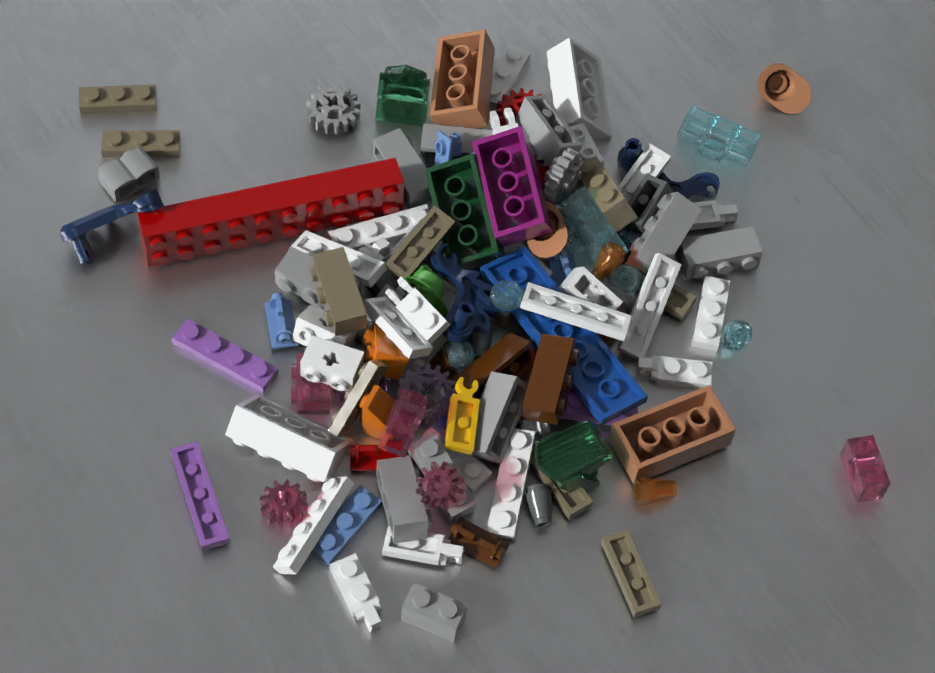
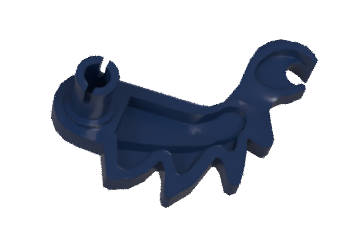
[617,138,720,200]
[59,188,164,264]
[430,244,499,343]

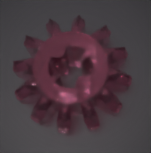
[415,461,464,510]
[259,479,308,529]

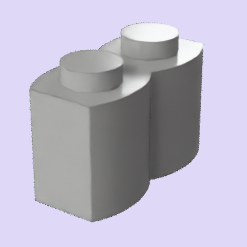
[97,147,160,202]

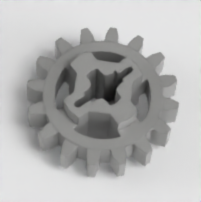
[306,84,361,134]
[543,148,583,204]

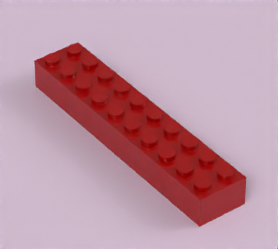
[137,157,404,267]

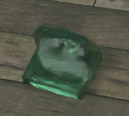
[375,64,431,126]
[534,420,612,493]

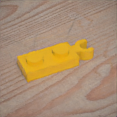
[444,377,480,455]

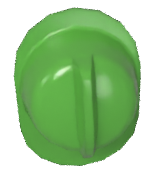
[403,265,449,318]

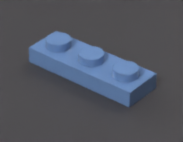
[311,485,382,566]

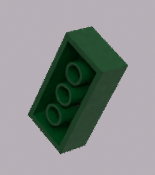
[424,153,506,270]

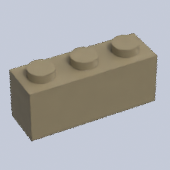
[579,155,638,232]
[308,247,367,336]

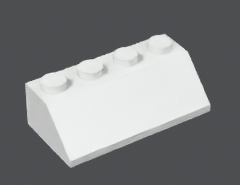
[547,37,612,140]
[225,394,354,482]

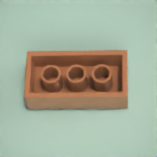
[429,29,495,129]
[608,385,736,484]

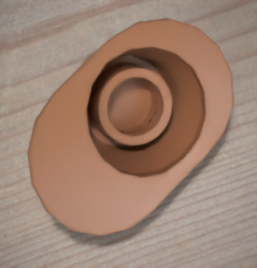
[757,63,812,114]
[527,201,568,258]

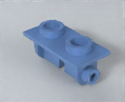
[433,130,463,166]
[548,246,577,287]
[264,292,299,350]

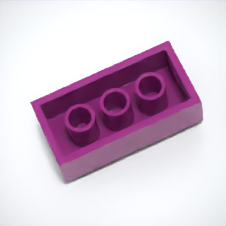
[472,126,553,247]

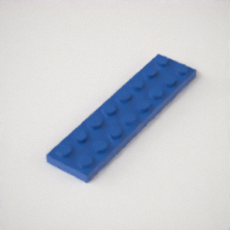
[480,246,648,426]

